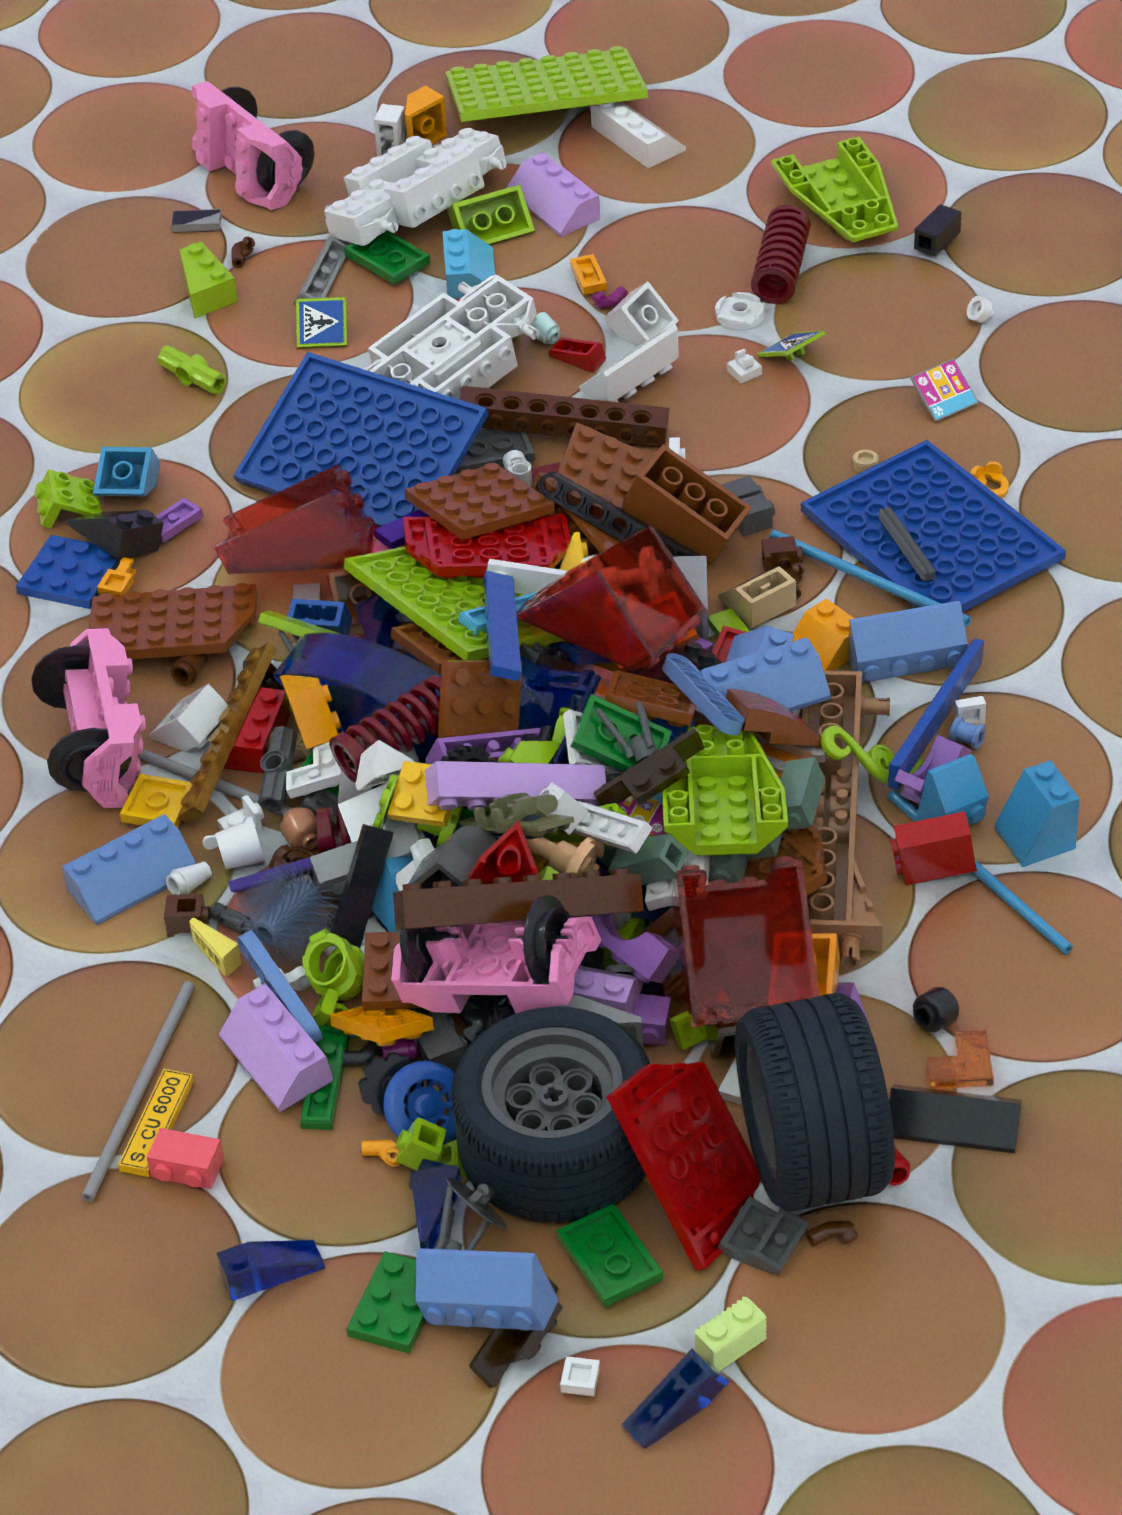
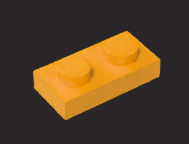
[570,254,607,295]

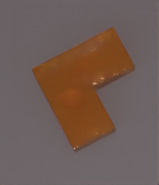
[926,1030,994,1089]

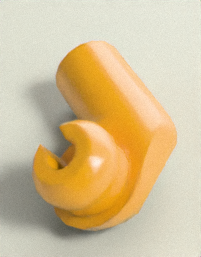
[361,1140,401,1167]

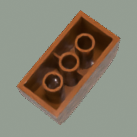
[623,444,752,566]

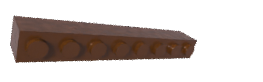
[393,868,644,930]

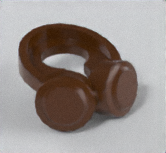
[269,844,314,878]

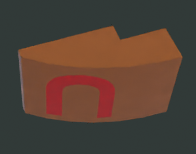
[726,689,822,747]

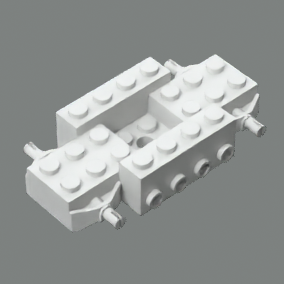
[324,128,507,246]
[364,274,540,399]

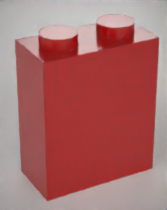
[890,811,977,886]

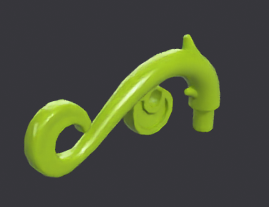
[821,725,924,793]

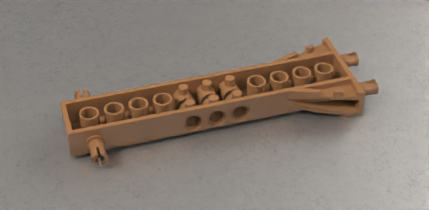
[759,670,890,969]

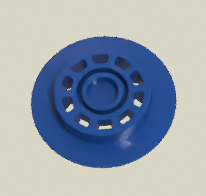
[383,1061,457,1146]

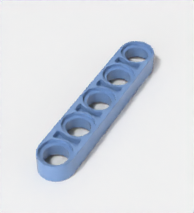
[662,653,745,735]
[237,930,322,1043]

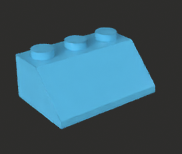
[442,229,495,299]

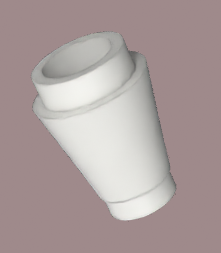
[166,862,212,895]

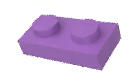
[156,498,203,543]

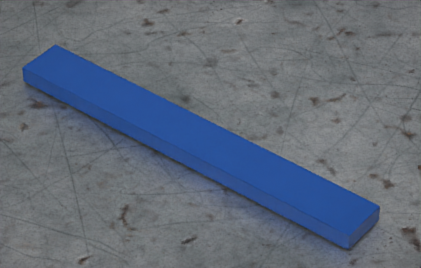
[483,570,522,681]
[888,638,984,790]

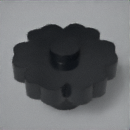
[358,1052,424,1116]

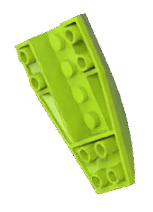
[771,136,898,242]
[662,724,788,856]

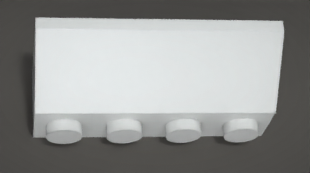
[590,101,686,168]
[579,325,679,402]

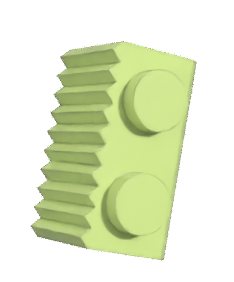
[695,1297,767,1374]

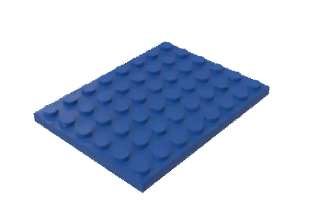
[233,352,489,528]
[801,440,1066,613]

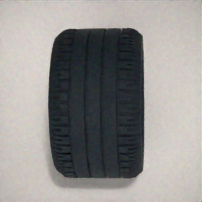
[735,993,895,1211]
[451,1007,650,1223]

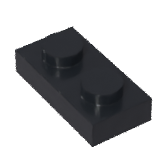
[519,642,577,674]

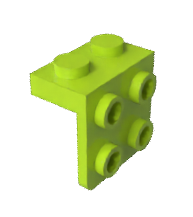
[34,469,102,528]

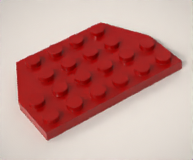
[403,514,571,579]
[606,1062,761,1271]

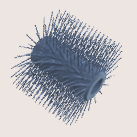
[231,858,339,969]

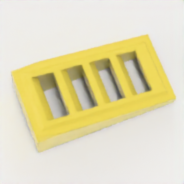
[189,918,242,977]

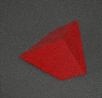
[468,820,538,884]

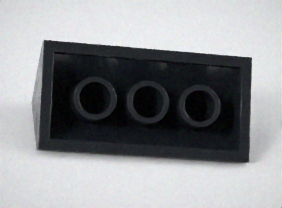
[889,1084,1022,1153]

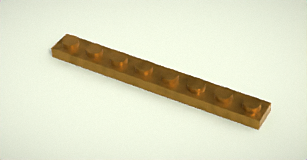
[178,642,276,824]

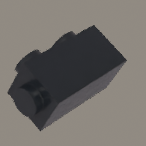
[914,204,962,257]

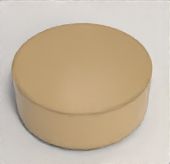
[852,449,879,473]

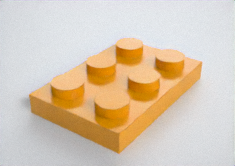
[330,1006,434,1046]

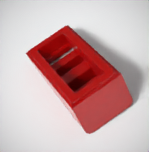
[548,337,606,372]

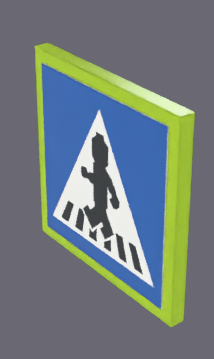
[296,297,347,348]
[757,331,825,360]

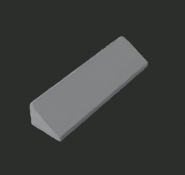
[293,236,347,305]

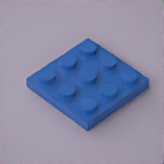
[16,535,121,609]

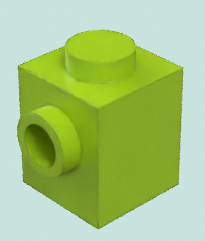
[395,1117,447,1174]

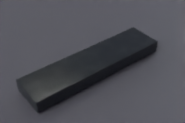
[331,824,394,948]

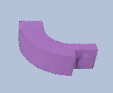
[895,735,972,804]

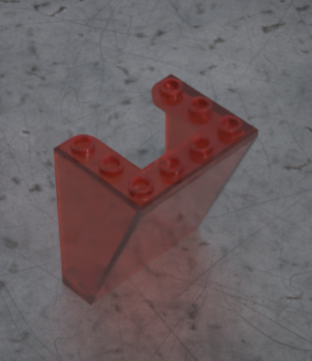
[215,464,377,574]
[671,856,819,1027]

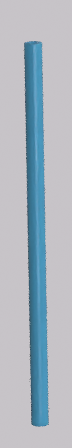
[770,529,972,627]
[887,790,1073,954]

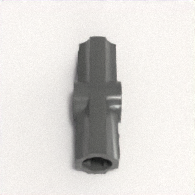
[258,726,298,812]

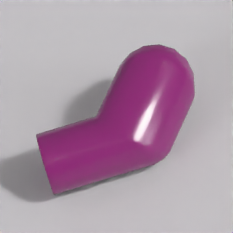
[592,286,628,309]

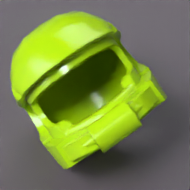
[302,928,364,1001]

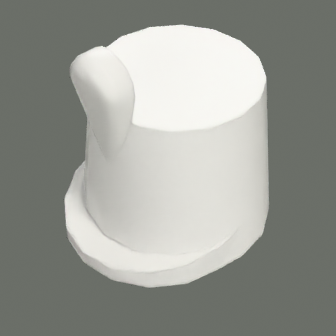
[203,816,265,870]

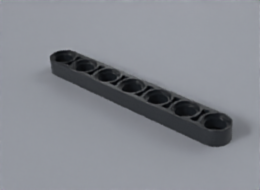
[538,471,700,568]

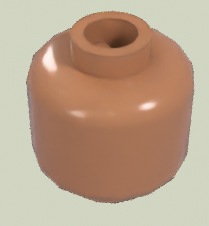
[280,808,318,850]

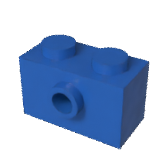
[288,599,353,643]

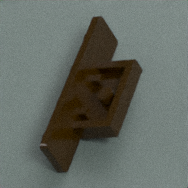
[593,728,704,806]
[469,1275,563,1388]

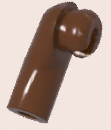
[806,1221,858,1247]

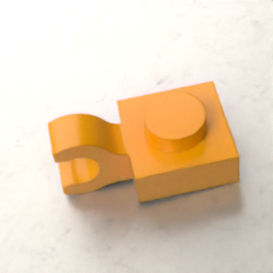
[97,557,136,596]

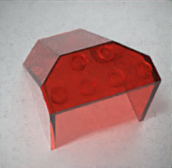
[516,525,707,671]

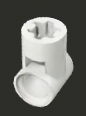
[502,450,533,487]

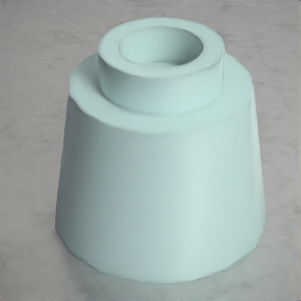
[531,312,561,344]

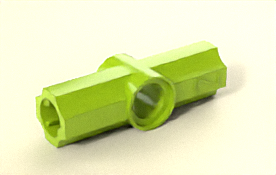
[157,345,227,395]

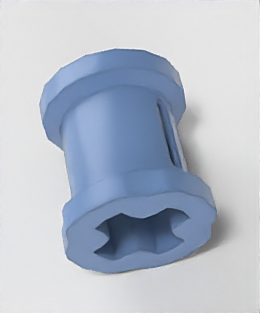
[949,716,986,750]

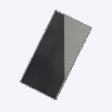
[171,209,222,232]

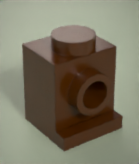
[761,536,803,572]
[164,894,211,937]

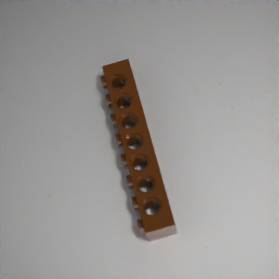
[459,385,670,447]

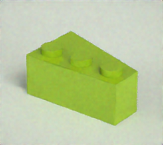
[180,241,238,319]

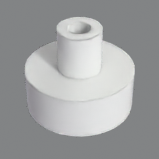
[967,296,994,323]

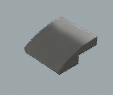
[718,1196,810,1274]

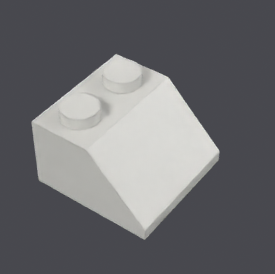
[603,281,679,346]
[149,683,228,752]

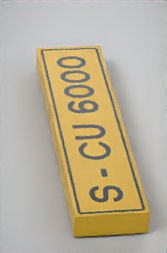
[118,1069,194,1178]

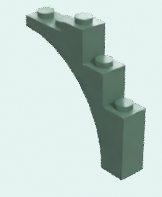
[708,757,825,889]
[597,778,689,886]

